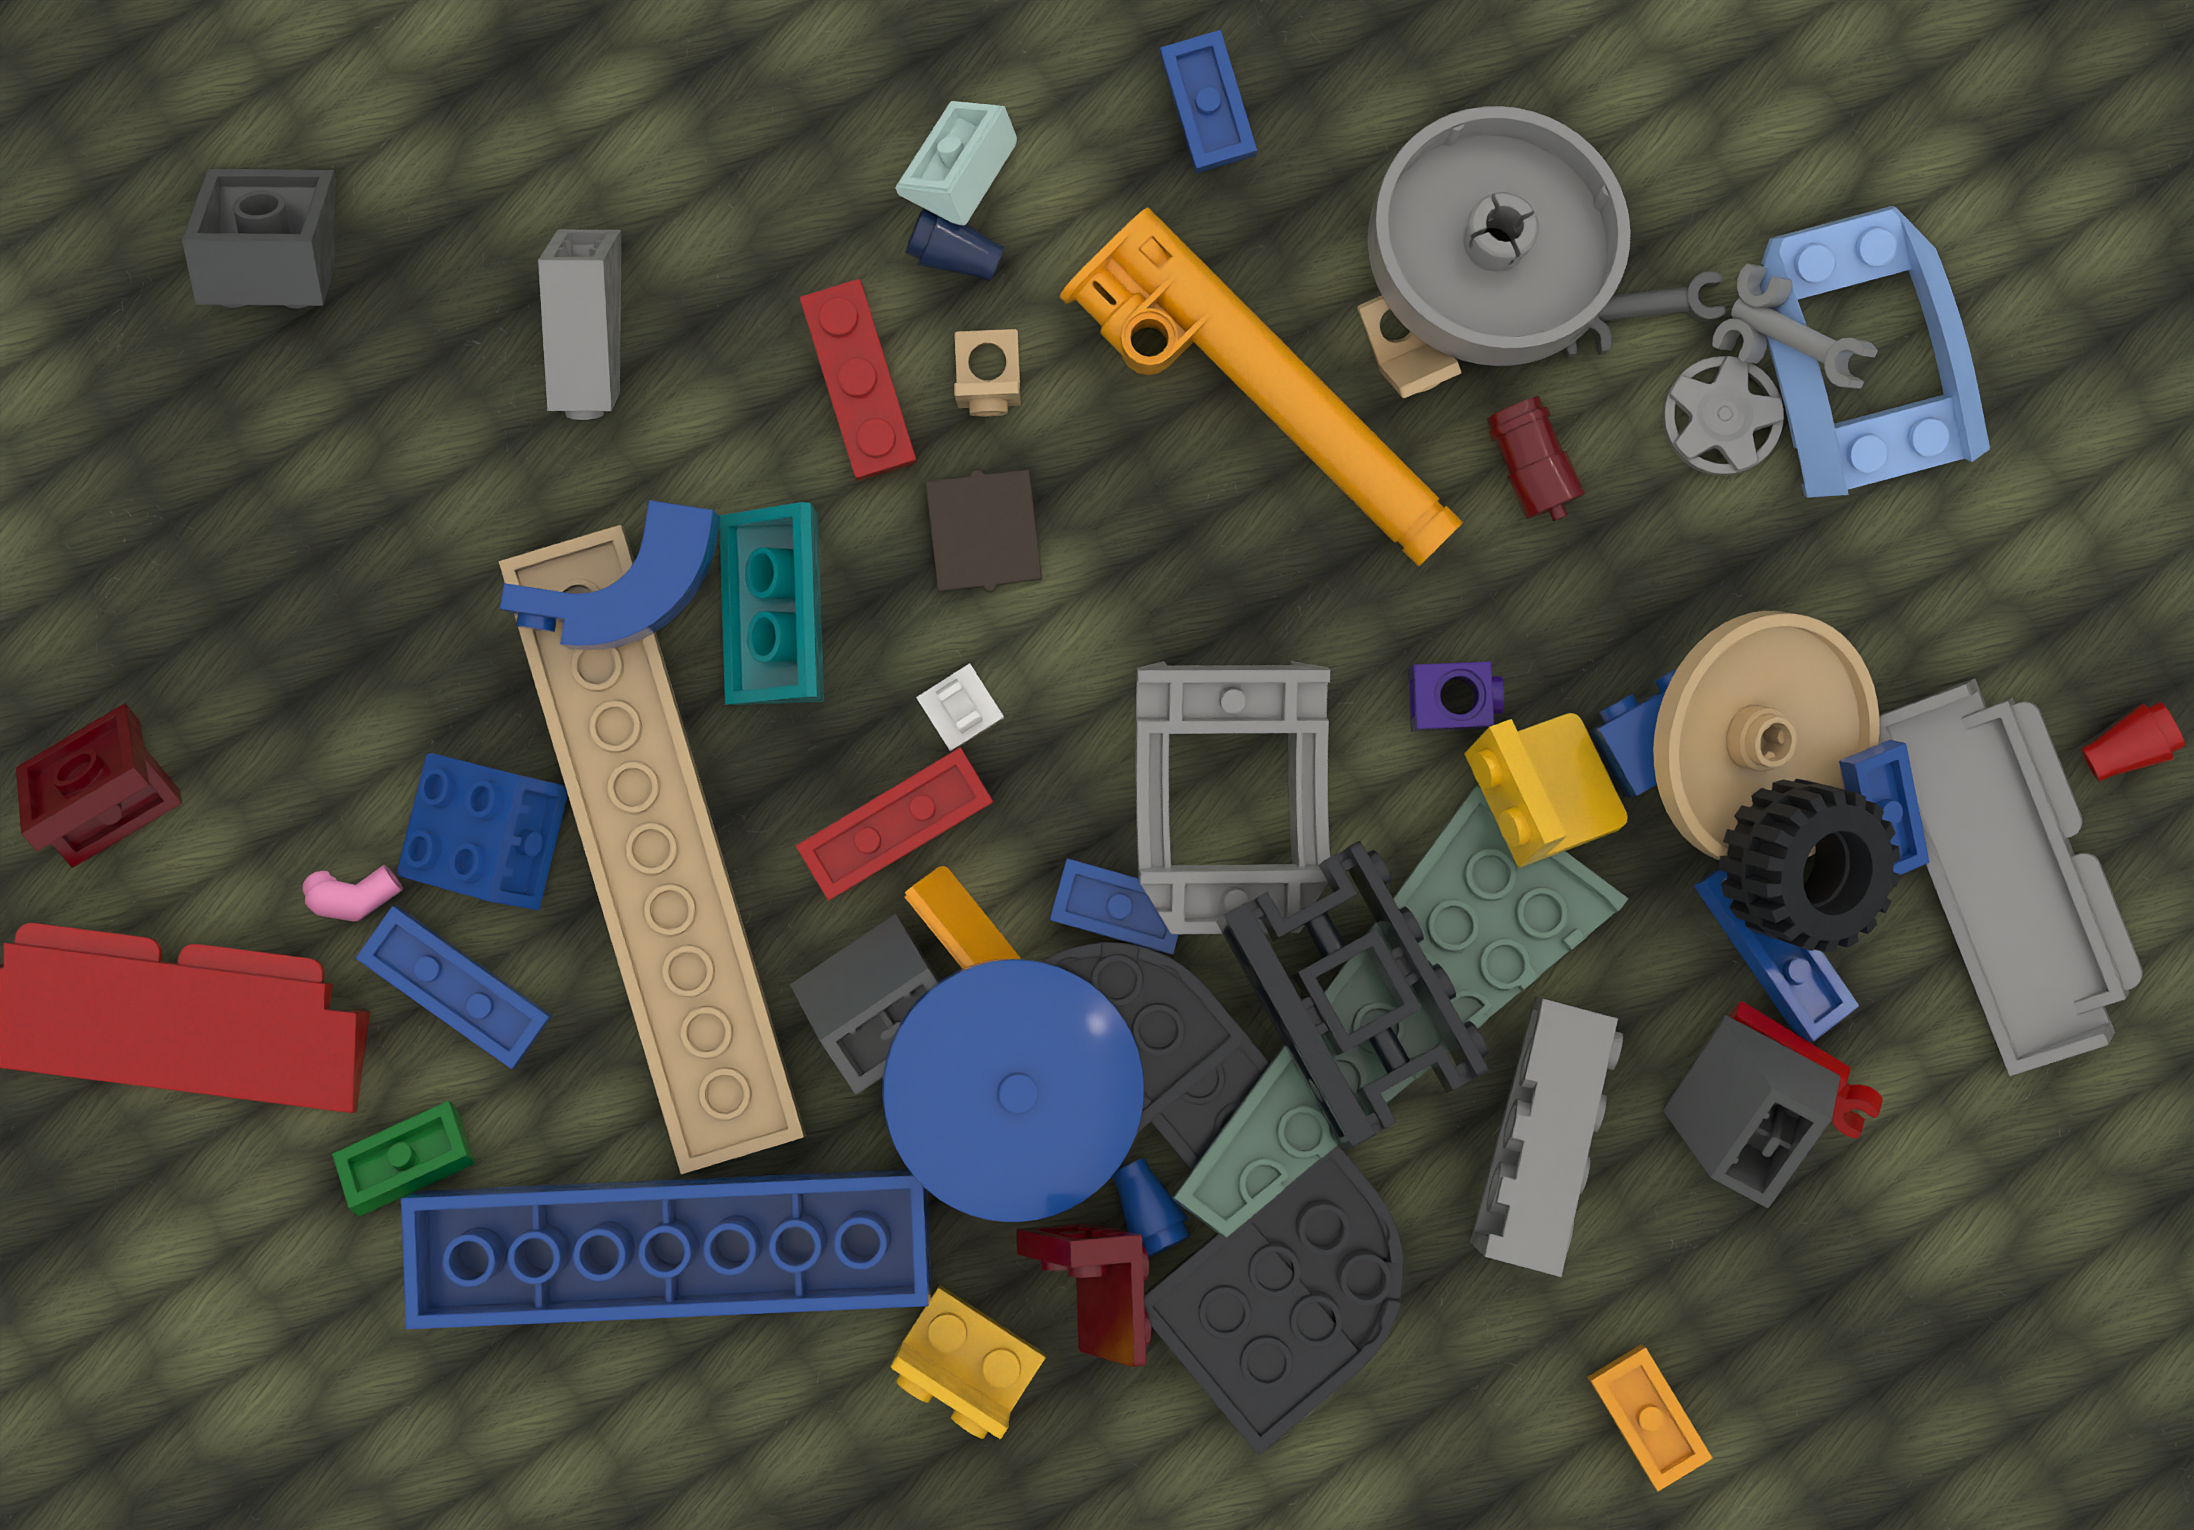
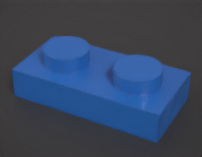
[1159,30,1257,174]
[1839,740,1929,875]
[1050,858,1179,955]

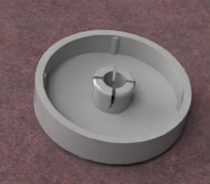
[1368,106,1631,366]

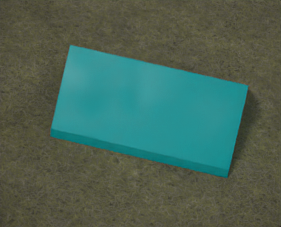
[719,502,824,705]

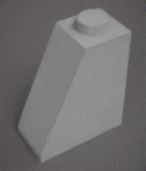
[538,229,621,420]

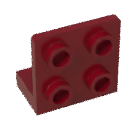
[1016,1223,1151,1367]

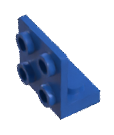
[397,753,568,910]

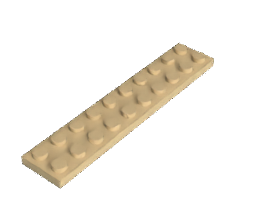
[499,525,806,1175]

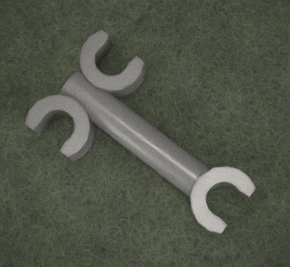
[1712,263,1878,389]

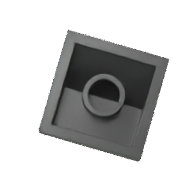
[182,169,336,308]

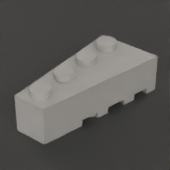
[1470,996,1623,1277]

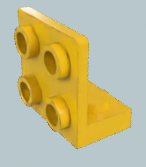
[890,1285,1046,1439]

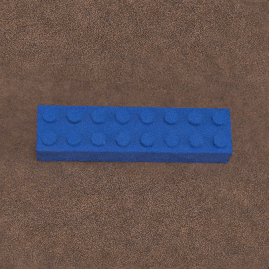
[401,1169,932,1329]

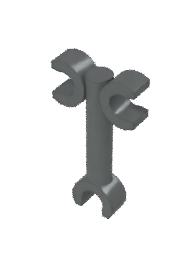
[1562,271,1726,358]

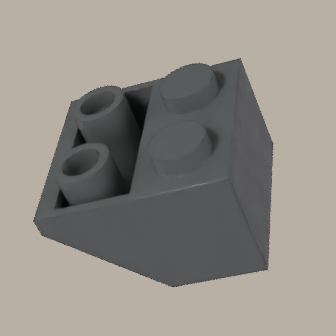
[790,913,941,1095]
[1663,1015,1840,1208]

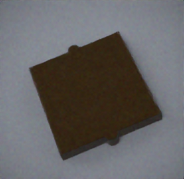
[925,469,1042,592]

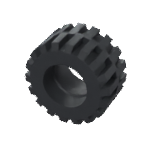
[1719,779,1900,953]

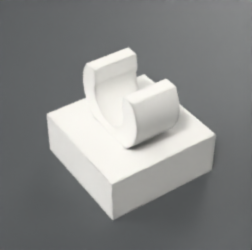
[916,663,1004,752]

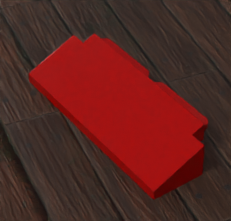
[0,923,370,1113]

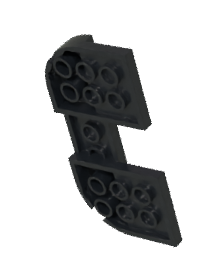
[1041,942,1404,1455]

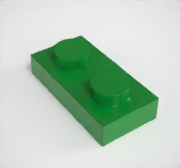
[332,1100,476,1217]

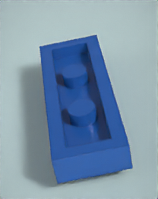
[1693,867,1859,1042]
[355,906,553,1069]

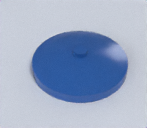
[882,959,1144,1222]

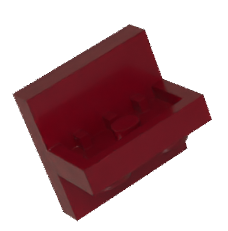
[16,703,182,868]

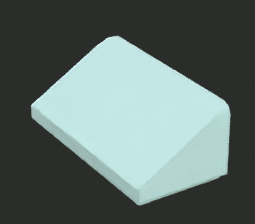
[895,101,1017,226]

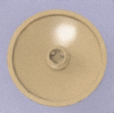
[1653,611,1880,860]

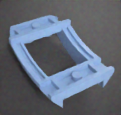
[1760,206,1990,498]

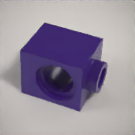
[1408,661,1504,732]

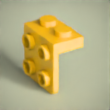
[1464,713,1628,868]

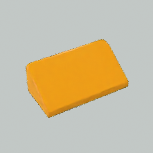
[905,866,1020,969]

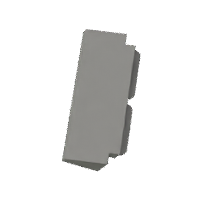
[1879,678,2143,1076]

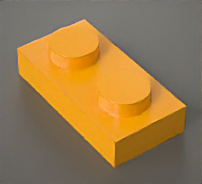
[1587,1344,1713,1491]

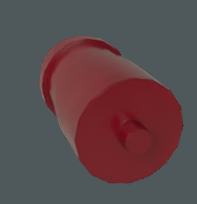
[1486,396,1585,522]

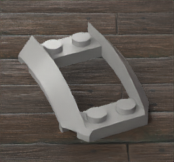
[1135,661,1330,934]

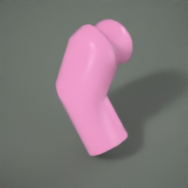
[302,864,403,922]

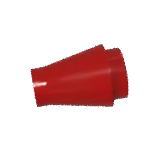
[2081,702,2185,782]

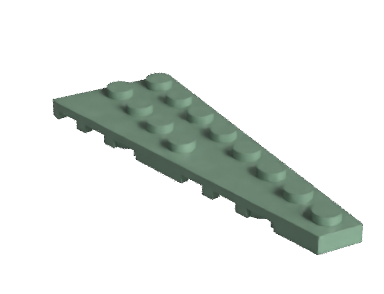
[1172,785,1629,1238]

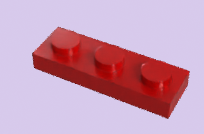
[800,279,917,481]
[796,747,994,901]

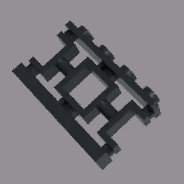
[1216,841,1489,1150]

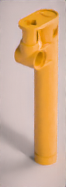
[1059,208,1463,567]

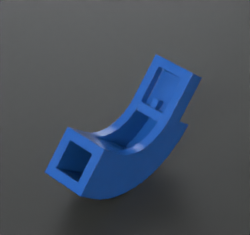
[500,500,720,650]

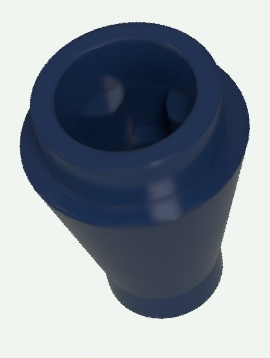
[905,208,1004,281]

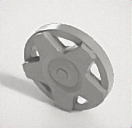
[1662,356,1784,476]

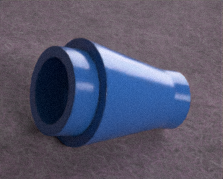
[1112,1158,1190,1258]

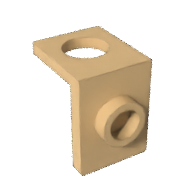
[1357,295,1461,398]
[954,329,1021,417]

